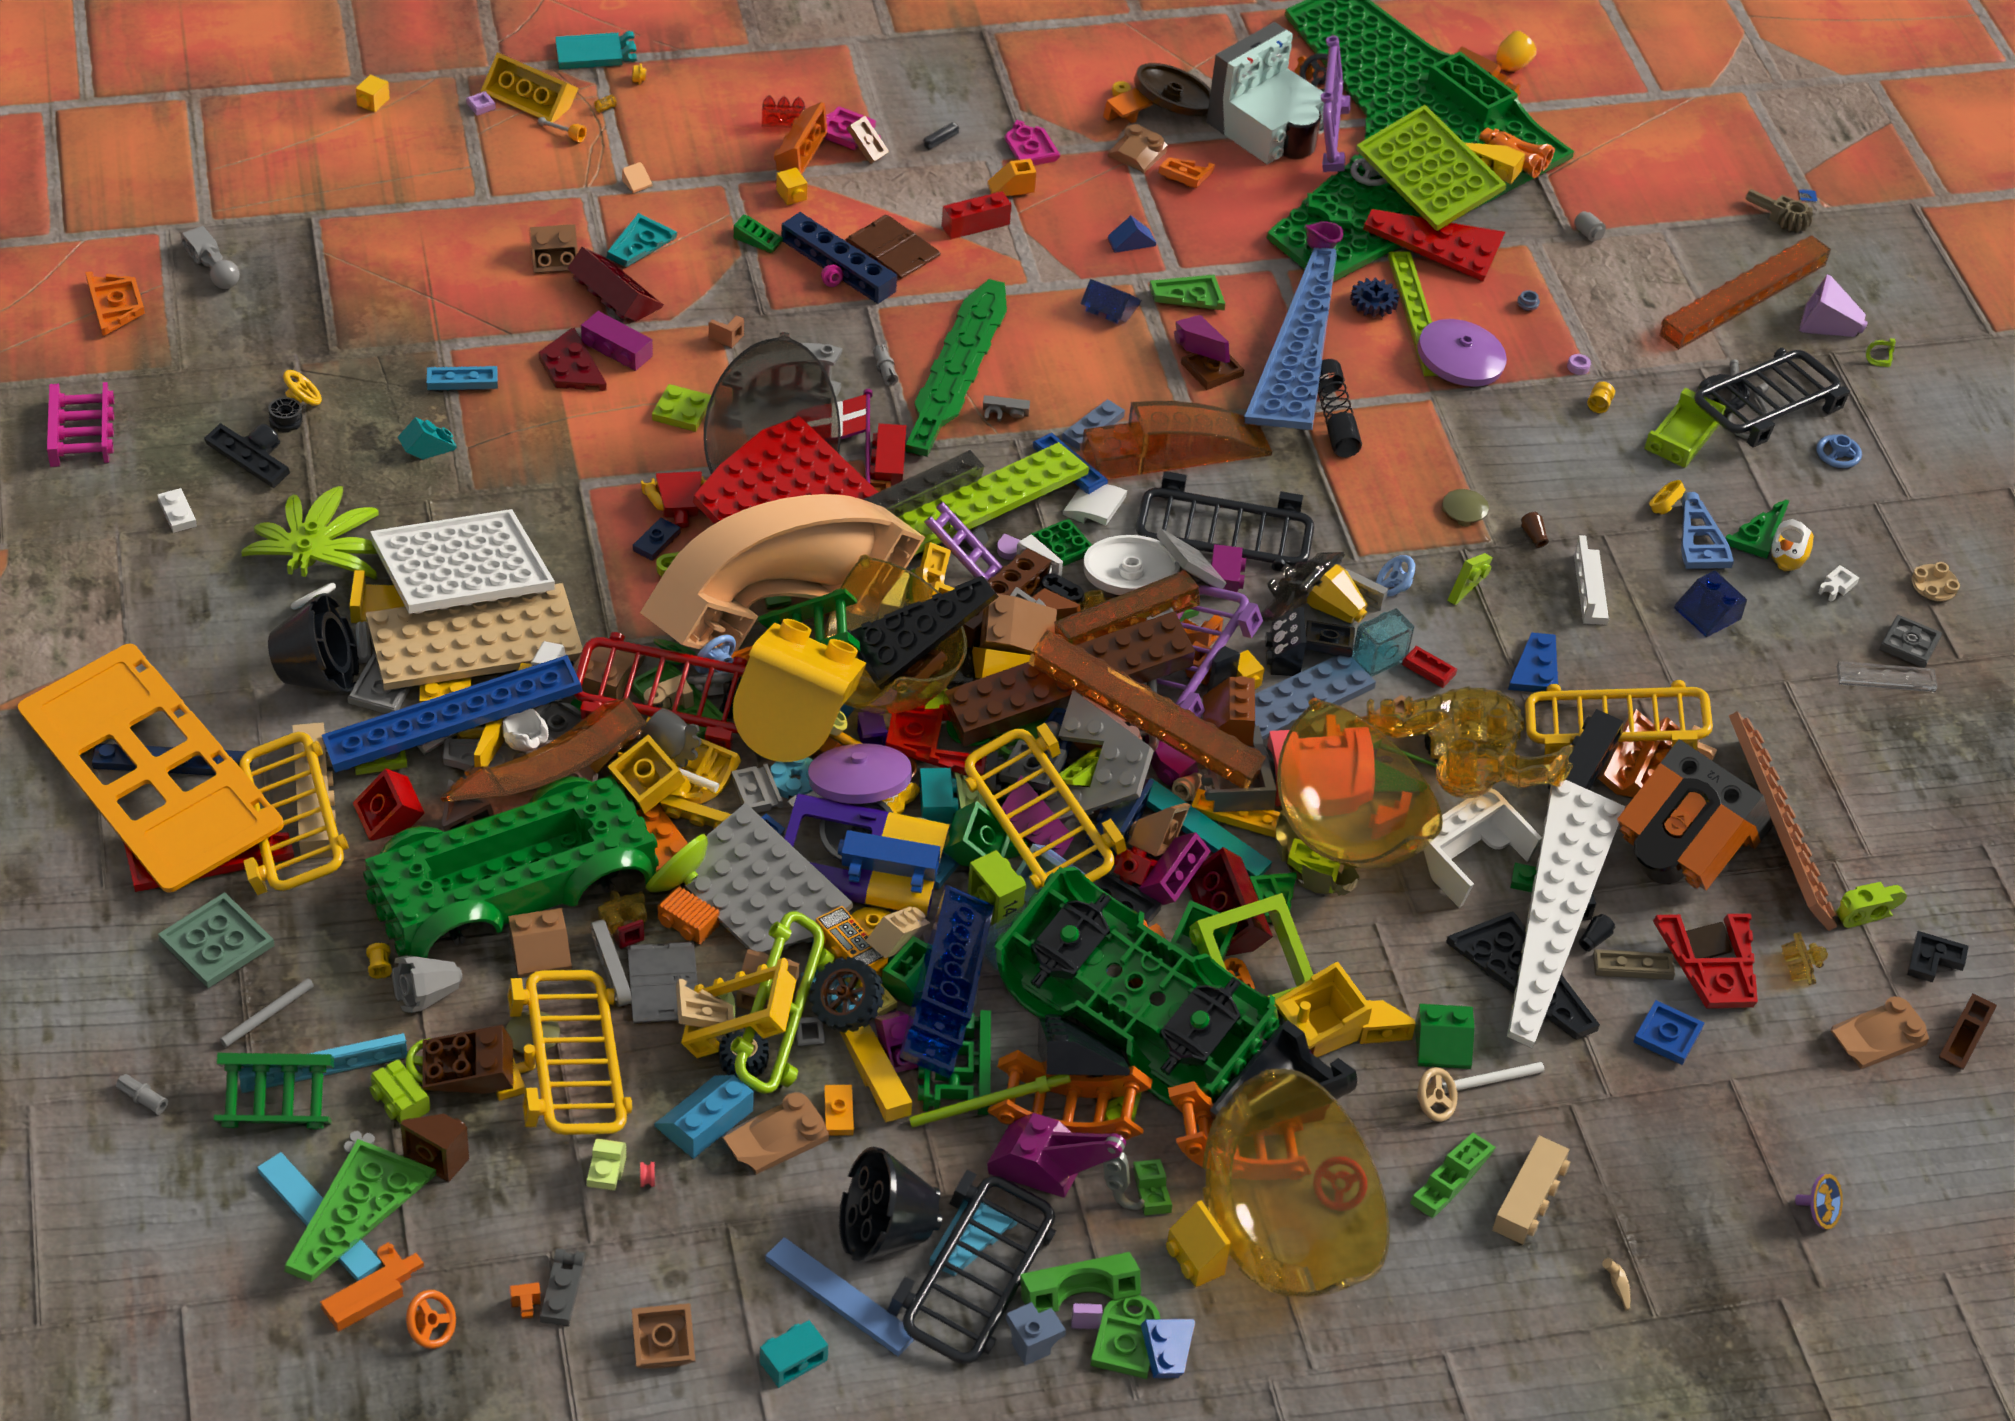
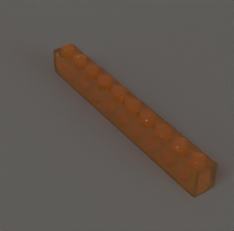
[1659,235,1831,350]
[1028,630,1266,788]

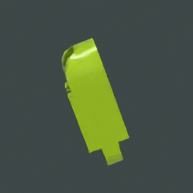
[1836,882,1907,928]

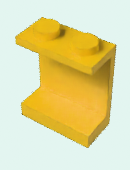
[350,570,405,623]

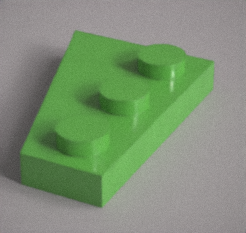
[1149,275,1225,311]

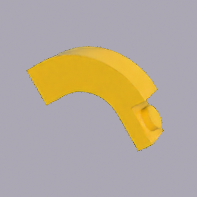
[913,542,955,602]

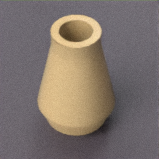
[1172,772,1202,802]

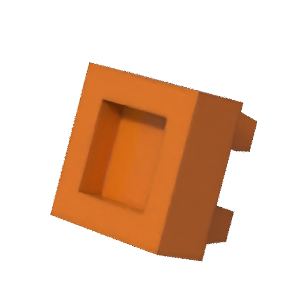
[510,1282,541,1319]

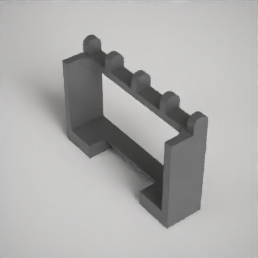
[1189,726,1276,812]

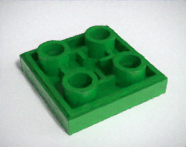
[1029,518,1092,567]

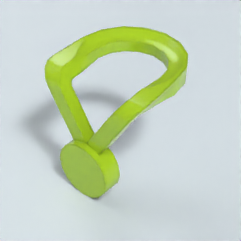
[1866,338,1896,367]

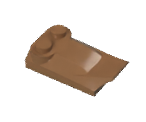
[1831,996,1929,1069]
[722,1092,829,1174]

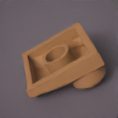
[1108,124,1167,174]
[632,1303,695,1369]

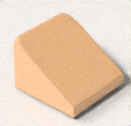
[622,162,652,193]

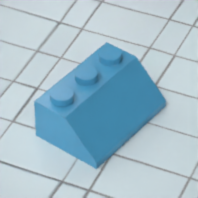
[654,1075,754,1159]

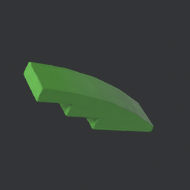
[1410,1133,1496,1219]

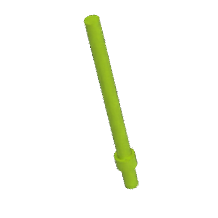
[909,1075,1071,1128]

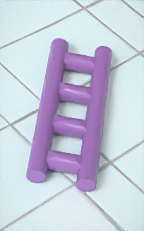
[924,502,1003,580]

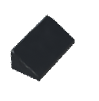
[1207,646,1240,693]

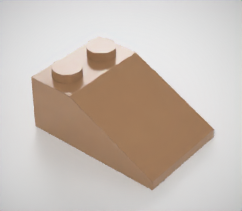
[979,594,1057,657]
[573,647,646,700]

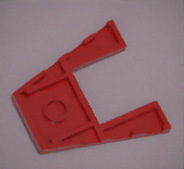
[886,705,987,776]
[1653,914,1758,1009]

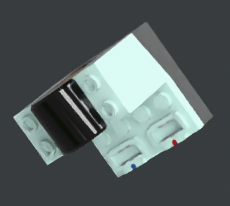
[1206,22,1324,164]

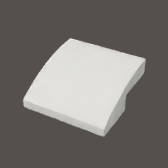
[1062,484,1127,526]

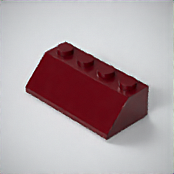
[567,247,664,322]
[1188,847,1273,956]

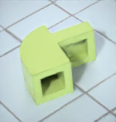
[587,1139,626,1190]

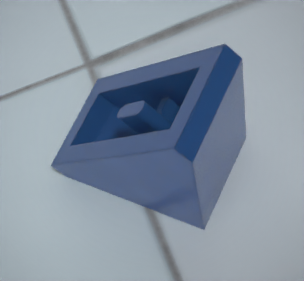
[1108,215,1156,253]

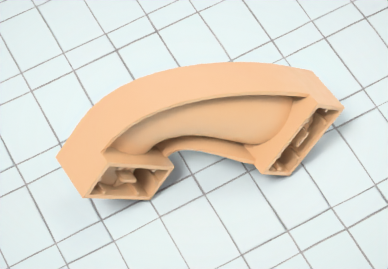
[640,494,925,652]

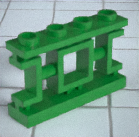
[918,1009,991,1115]

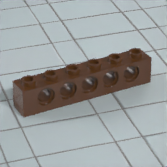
[949,548,1052,648]

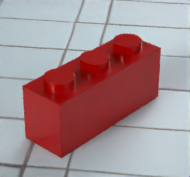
[941,191,1012,240]
[870,423,906,491]

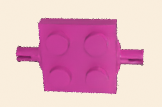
[824,106,881,150]

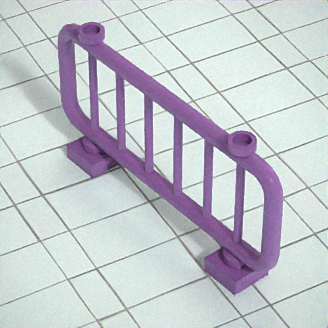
[1320,36,1351,172]
[1112,585,1263,728]

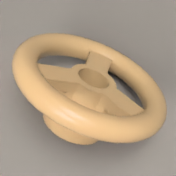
[1417,1067,1457,1122]

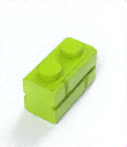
[369,1059,430,1123]

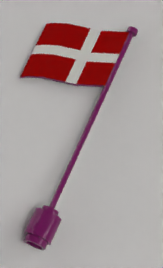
[796,389,872,483]

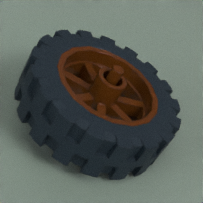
[810,957,884,1032]

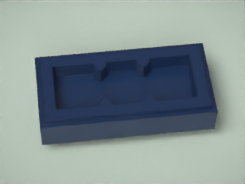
[633,517,681,561]

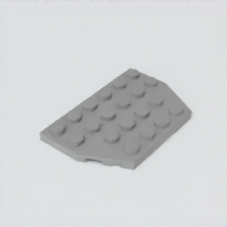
[685,803,853,955]

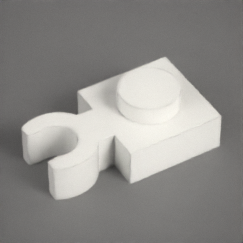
[1818,565,1859,601]

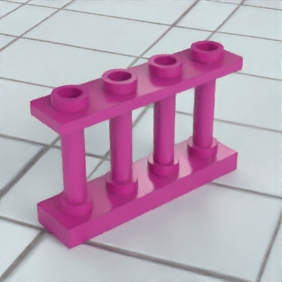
[47,382,114,467]

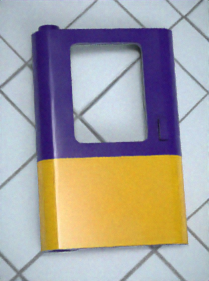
[784,793,951,918]

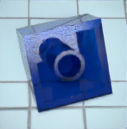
[1080,279,1141,324]
[1674,570,1748,637]

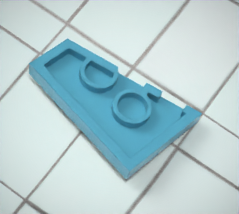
[929,1200,1017,1276]

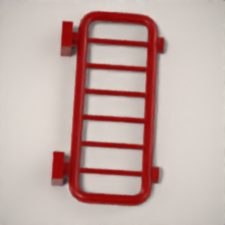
[574,632,748,750]

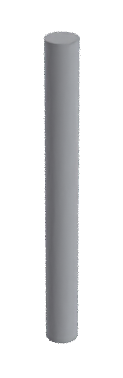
[220,978,314,1048]

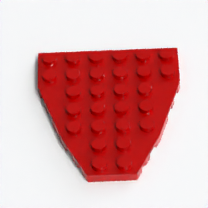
[693,416,886,524]

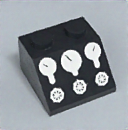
[1265,607,1306,676]

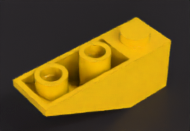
[1465,143,1525,184]

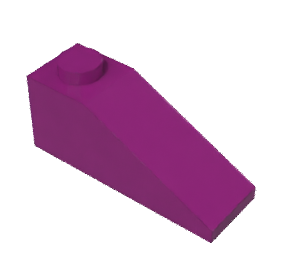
[1174,315,1230,363]
[1138,718,1199,787]

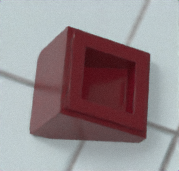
[613,919,645,949]

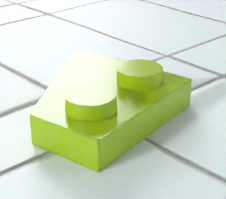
[1447,553,1493,605]
[1287,838,1344,894]

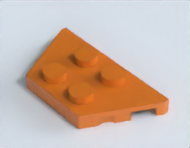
[85,271,145,336]

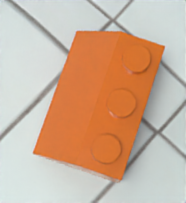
[774,102,827,174]

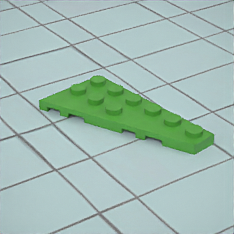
[284,1139,436,1282]

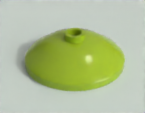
[645,834,708,893]

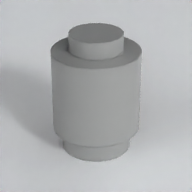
[1574,211,1606,242]

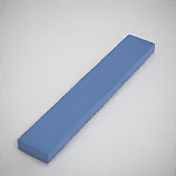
[765,1237,914,1357]

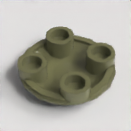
[1441,489,1489,527]
[506,1011,560,1054]

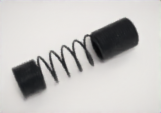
[1318,359,1362,457]

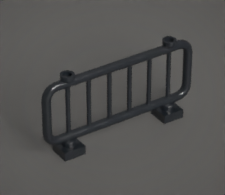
[1694,347,1850,448]
[1136,471,1314,572]
[887,1170,1057,1364]

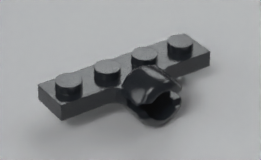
[204,423,290,488]

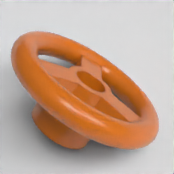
[406,1290,456,1349]

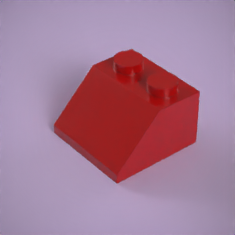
[353,768,425,841]

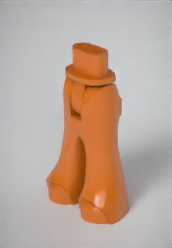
[1479,128,1555,178]

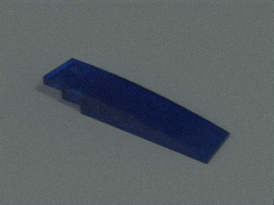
[899,885,994,1078]

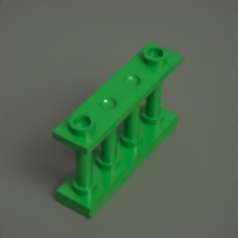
[758,588,860,651]
[214,1053,334,1129]

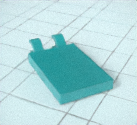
[555,31,637,69]

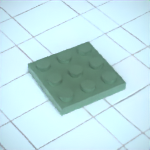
[158,892,274,988]

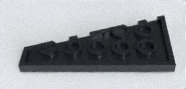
[1446,911,1600,1040]

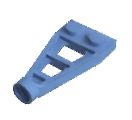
[1681,492,1734,569]

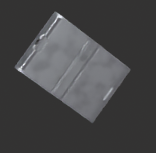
[627,941,698,1023]

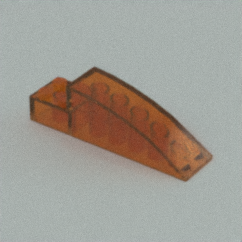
[1082,401,1272,479]

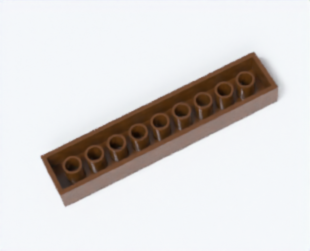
[943,611,1195,747]

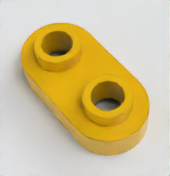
[1649,480,1685,515]

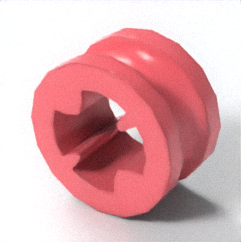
[640,1162,655,1187]

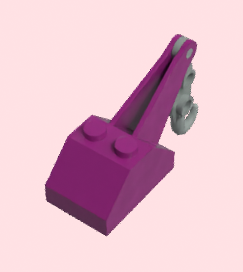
[987,1113,1145,1210]

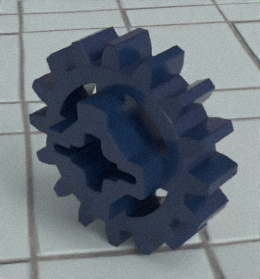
[1350,278,1399,317]

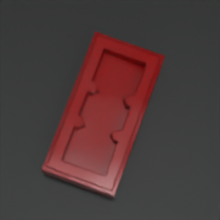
[1402,646,1457,688]

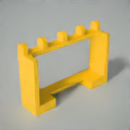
[681,958,796,1058]

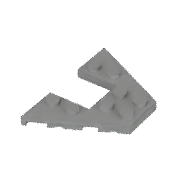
[1040,690,1154,824]

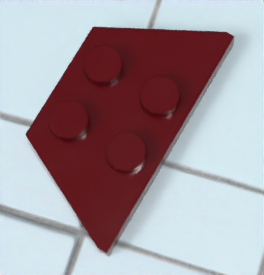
[539,327,607,391]

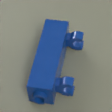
[838,830,940,893]

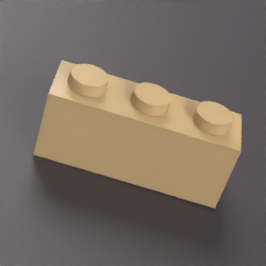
[865,907,930,958]

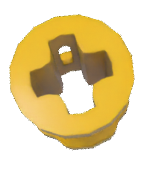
[366,943,392,979]

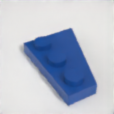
[1508,632,1558,692]

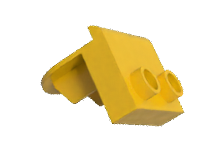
[733,619,866,762]

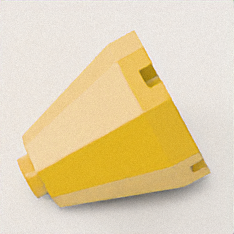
[1305,564,1368,624]

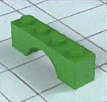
[1020,1252,1141,1313]

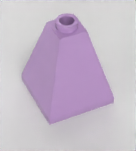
[1799,274,1868,337]

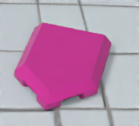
[1004,120,1060,166]

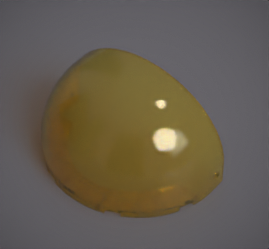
[1202,1069,1390,1297]

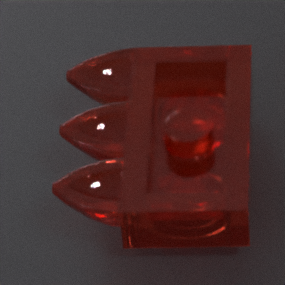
[762,95,805,128]

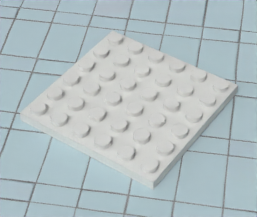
[370,509,555,614]

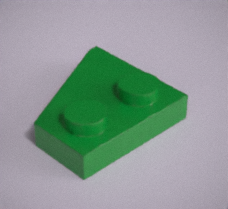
[1249,873,1297,922]

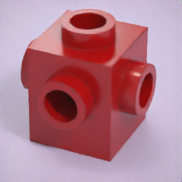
[1114,846,1158,885]

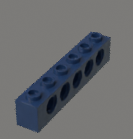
[781,212,897,304]

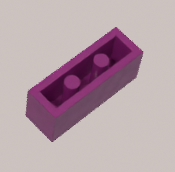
[581,311,653,371]
[1139,832,1211,905]

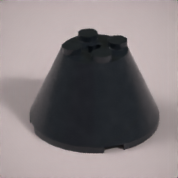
[839,1147,942,1262]

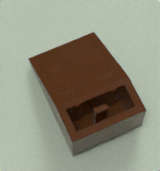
[422,1025,513,1094]

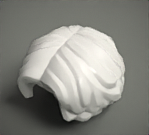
[503,709,549,752]

